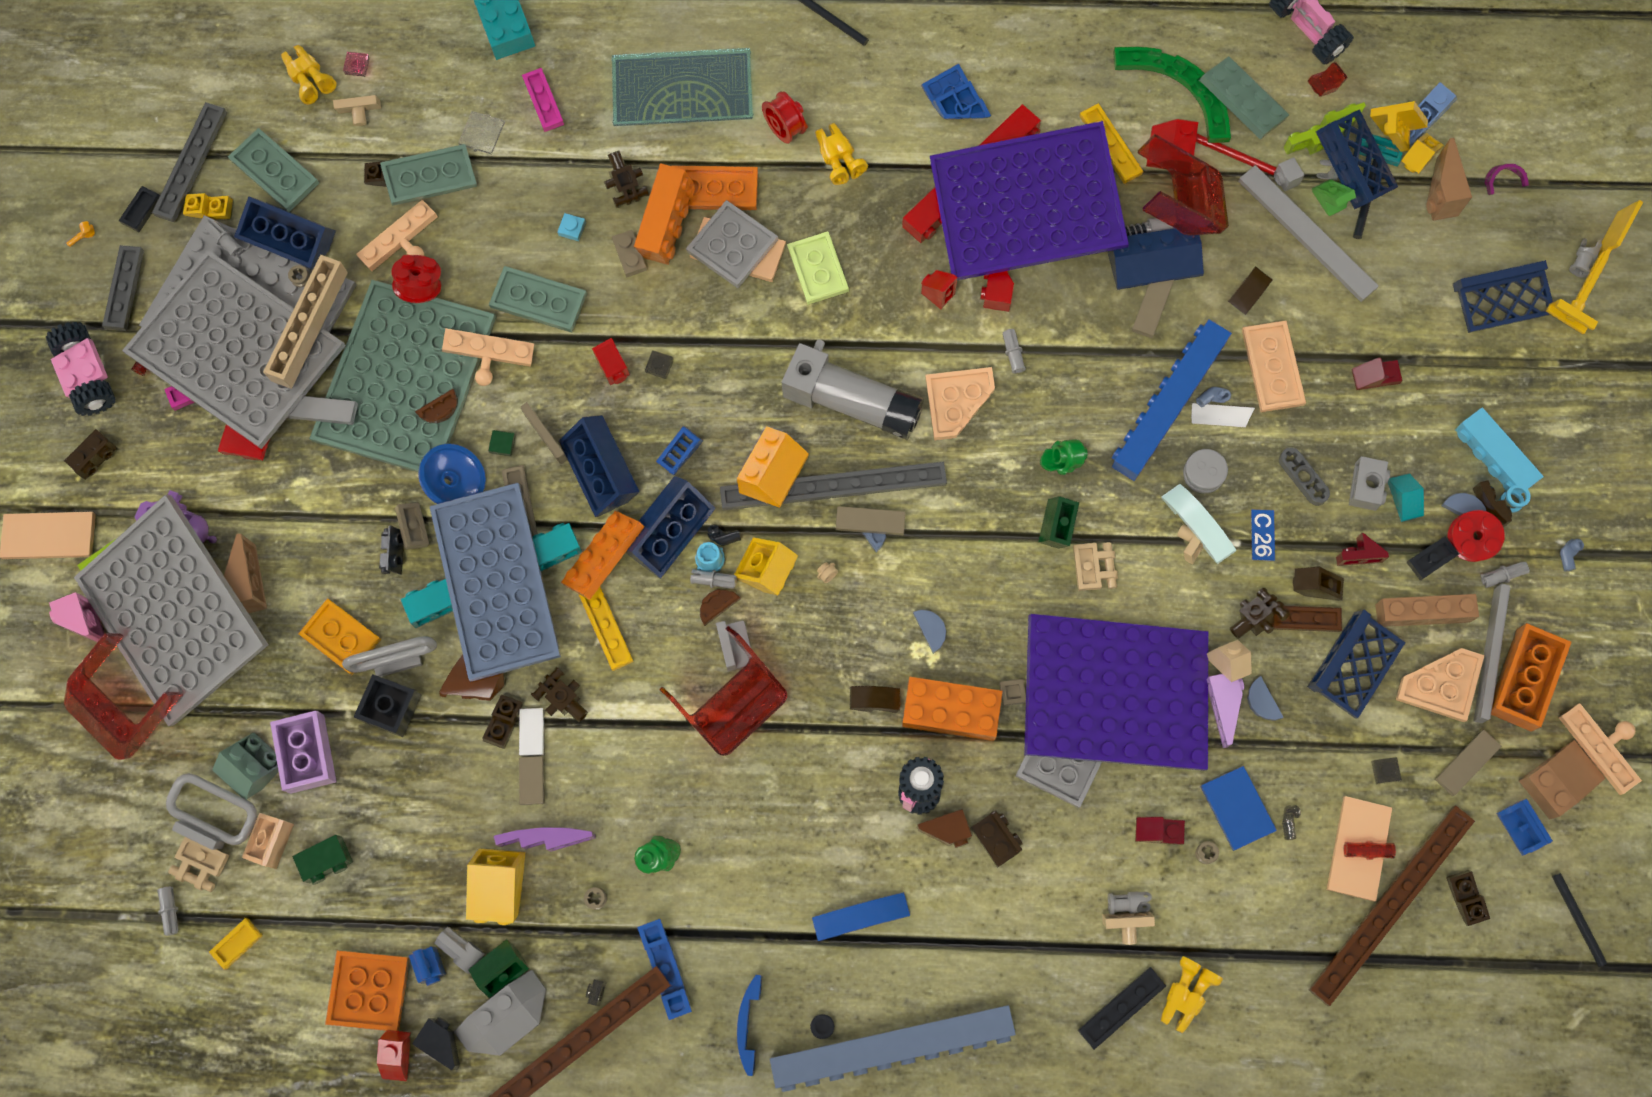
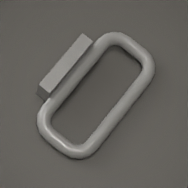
[342,636,437,677]
[166,773,257,850]

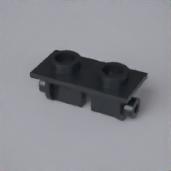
[379,526,404,575]

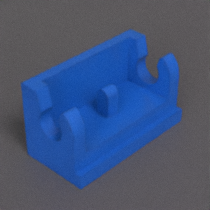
[1496,799,1553,856]

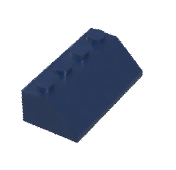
[234,196,336,269]
[1107,225,1204,290]
[559,415,640,517]
[626,476,716,579]

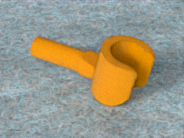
[66,221,95,247]

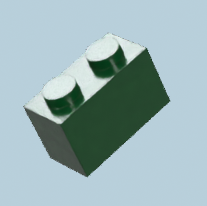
[1038,496,1080,549]
[292,835,353,885]
[468,939,529,999]

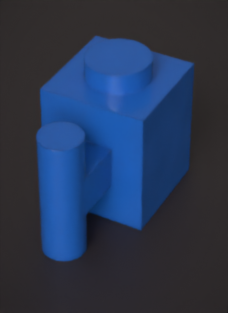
[409,946,446,986]

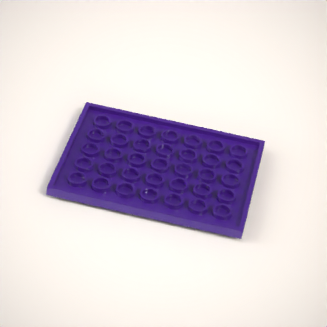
[930,121,1129,280]
[1024,614,1209,771]

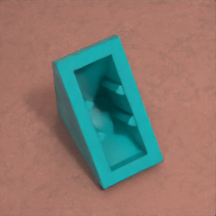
[1388,473,1424,522]

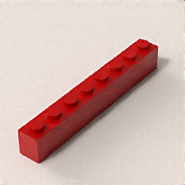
[902,104,1041,243]

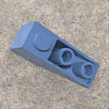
[1410,82,1457,146]

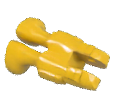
[281,45,337,105]
[815,123,868,185]
[1160,956,1223,1033]

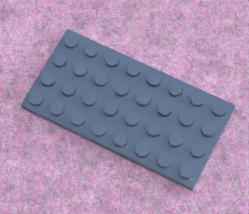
[429,483,561,681]

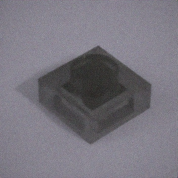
[645,350,674,379]
[1371,757,1402,785]
[585,979,607,1006]

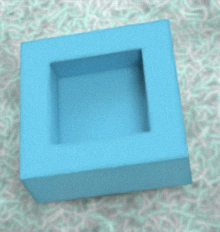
[557,213,586,241]

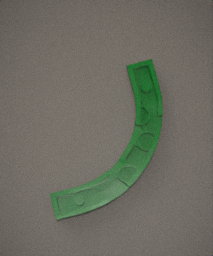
[1113,47,1231,143]

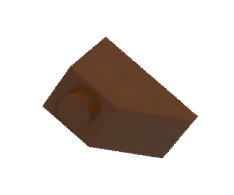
[917,809,972,848]

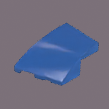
[921,64,991,119]

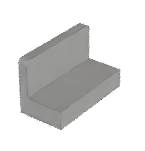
[716,621,754,671]

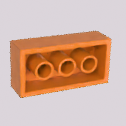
[634,163,695,265]
[1491,623,1571,731]
[902,677,1002,741]

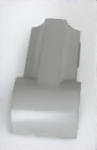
[435,927,485,974]

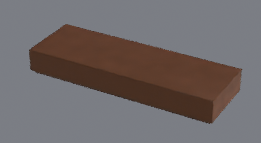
[1272,606,1342,632]

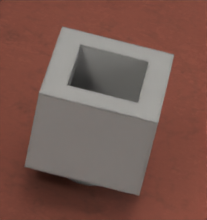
[1274,158,1304,192]

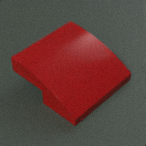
[218,425,270,461]

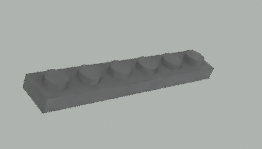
[152,102,227,223]

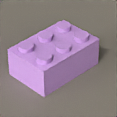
[270,711,336,794]

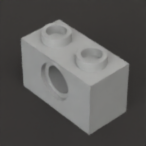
[1348,456,1390,511]

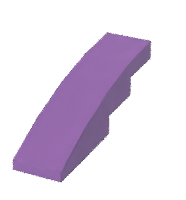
[494,828,596,852]

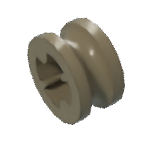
[288,265,310,288]
[1195,842,1219,864]
[584,887,607,910]

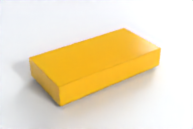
[209,918,263,970]

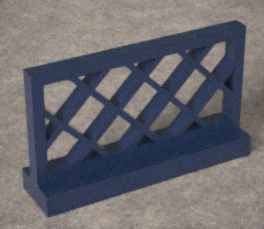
[1315,109,1398,210]
[1453,260,1553,333]
[1307,609,1406,719]

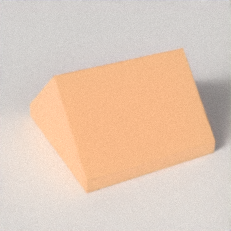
[242,813,294,869]

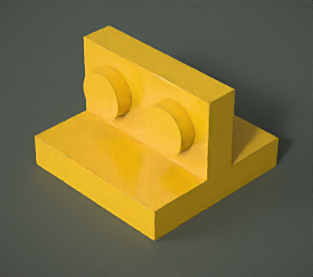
[1370,101,1428,152]

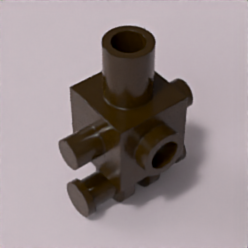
[604,150,649,208]
[1230,588,1290,639]
[531,667,588,722]

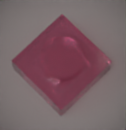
[343,52,370,77]

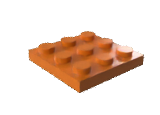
[325,951,410,1031]

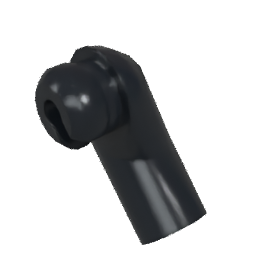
[708,525,741,546]

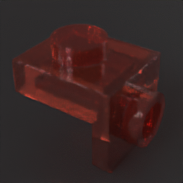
[1308,62,1348,97]

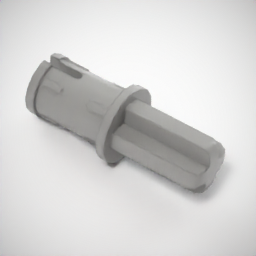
[205,219,243,257]
[1002,329,1026,374]
[1480,562,1530,588]
[690,569,737,589]
[157,886,179,936]

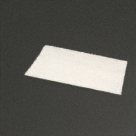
[1191,403,1255,427]

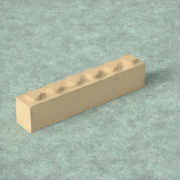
[263,255,348,389]

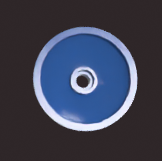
[418,444,486,504]

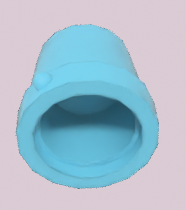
[695,542,725,573]

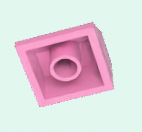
[49,592,108,645]

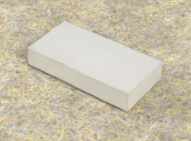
[519,708,544,756]

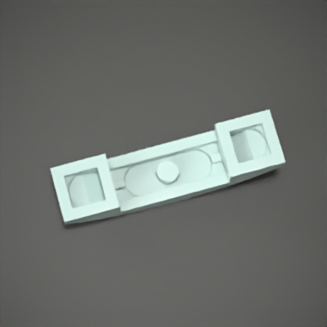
[1162,484,1236,564]

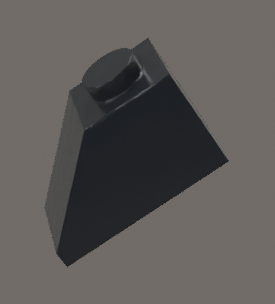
[412,1017,460,1071]

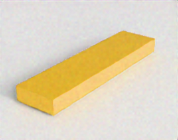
[1080,103,1143,184]
[579,587,634,671]

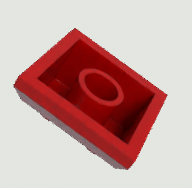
[1146,119,1199,173]

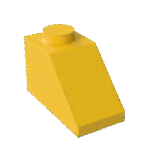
[1401,133,1444,174]

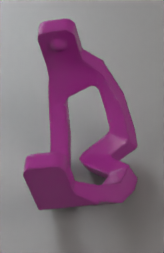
[1484,164,1529,195]

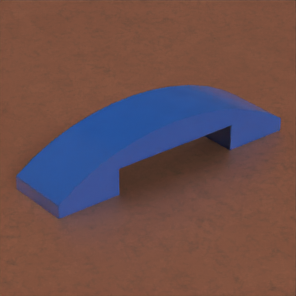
[812,892,910,941]
[637,919,692,1020]
[737,975,762,1076]

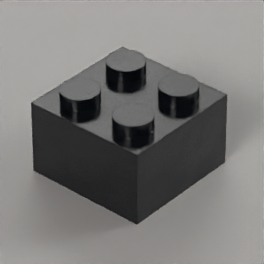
[354,674,421,738]

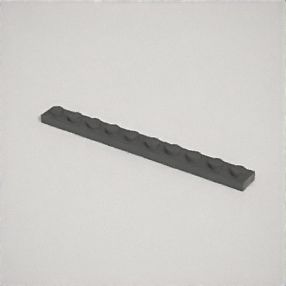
[720,461,947,511]

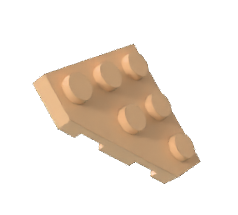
[925,367,995,441]
[1396,648,1484,722]

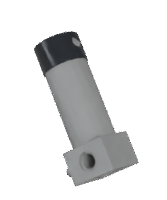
[781,340,924,440]

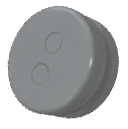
[1183,449,1228,494]

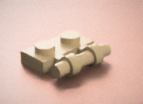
[1073,542,1118,591]
[168,837,230,892]

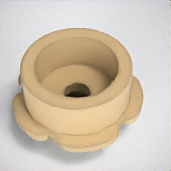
[817,562,838,583]

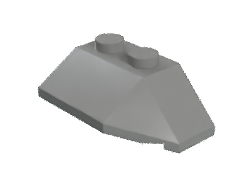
[454,970,546,1056]

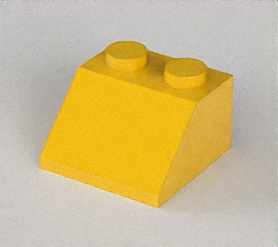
[734,537,798,596]

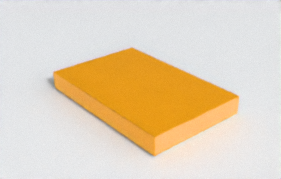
[298,598,381,675]

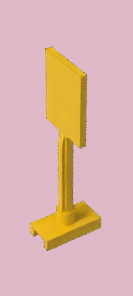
[1546,200,1643,334]

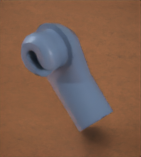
[1196,387,1231,407]
[1560,539,1584,572]

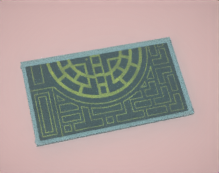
[611,48,754,126]

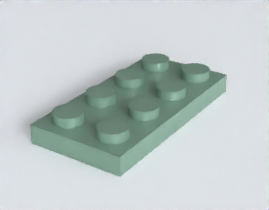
[1199,56,1289,139]
[228,128,319,212]
[380,144,477,206]
[489,266,587,333]

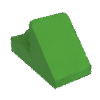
[1312,179,1356,216]

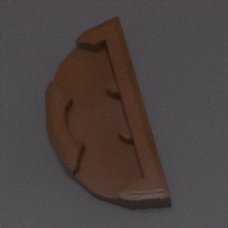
[415,389,458,423]
[700,589,741,626]

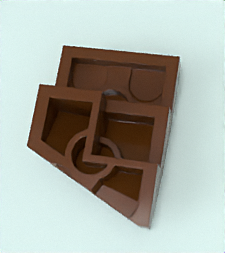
[439,654,505,701]

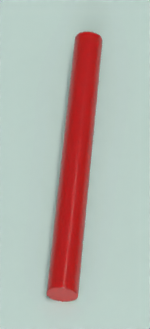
[1196,133,1277,175]

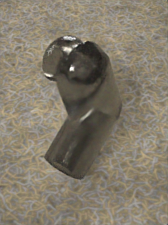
[1282,805,1301,840]

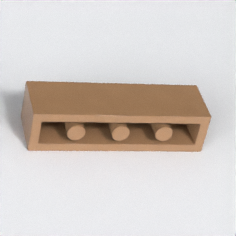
[1375,594,1479,627]

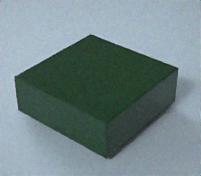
[488,430,516,456]

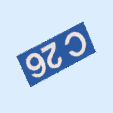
[1251,509,1275,561]

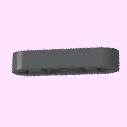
[1279,448,1330,506]

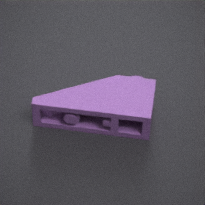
[1207,674,1244,748]

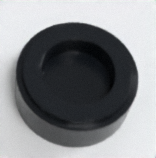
[810,1014,835,1039]

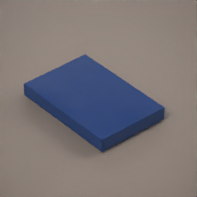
[1200,766,1277,851]

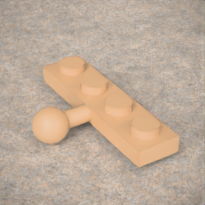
[356,200,438,272]
[442,328,534,386]
[1558,703,1642,795]

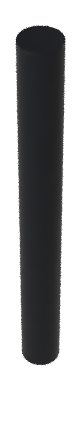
[798,0,869,46]
[1353,159,1378,239]
[1552,873,1608,967]

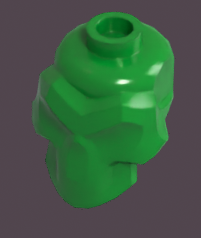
[1040,439,1088,475]
[634,835,681,874]

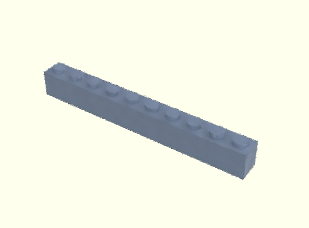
[770,1005,1016,1092]

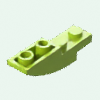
[1283,102,1366,155]

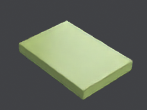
[787,232,849,305]

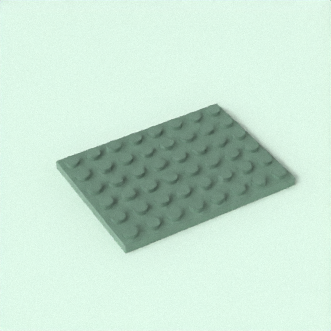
[309,280,496,472]

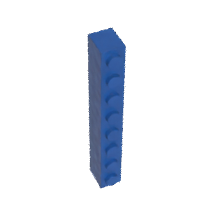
[1112,320,1232,482]

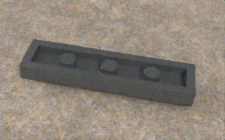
[102,245,144,331]

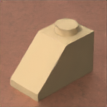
[1207,640,1252,682]

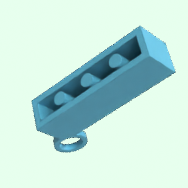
[1455,407,1544,513]

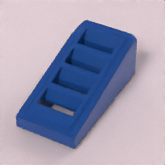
[656,426,703,475]

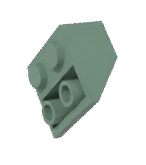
[212,732,279,800]

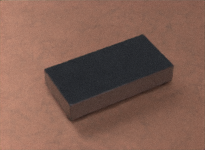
[118,186,160,233]

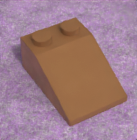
[1426,138,1472,221]
[224,534,267,613]
[1519,740,1605,820]

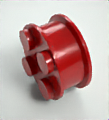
[762,91,808,144]
[391,254,441,303]
[1447,510,1505,562]

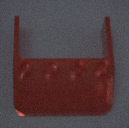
[1138,134,1229,236]
[659,626,787,756]
[64,633,183,760]

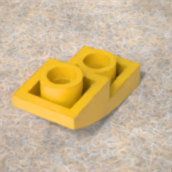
[183,193,233,219]

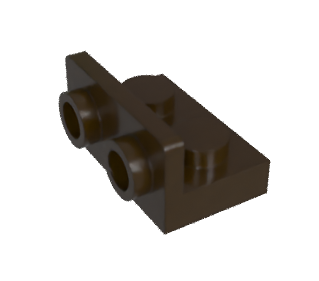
[64,429,117,480]
[971,810,1023,868]

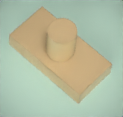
[333,95,381,126]
[1177,518,1215,565]
[1102,912,1155,945]

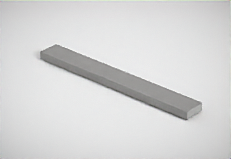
[1238,165,1379,302]

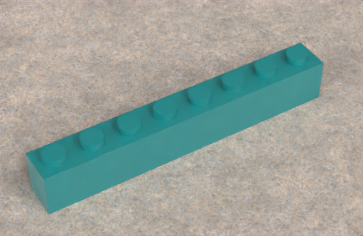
[400,523,583,628]

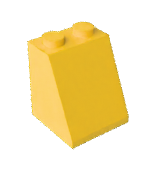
[466,849,525,925]

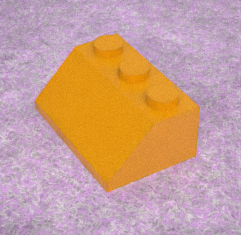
[737,426,809,508]

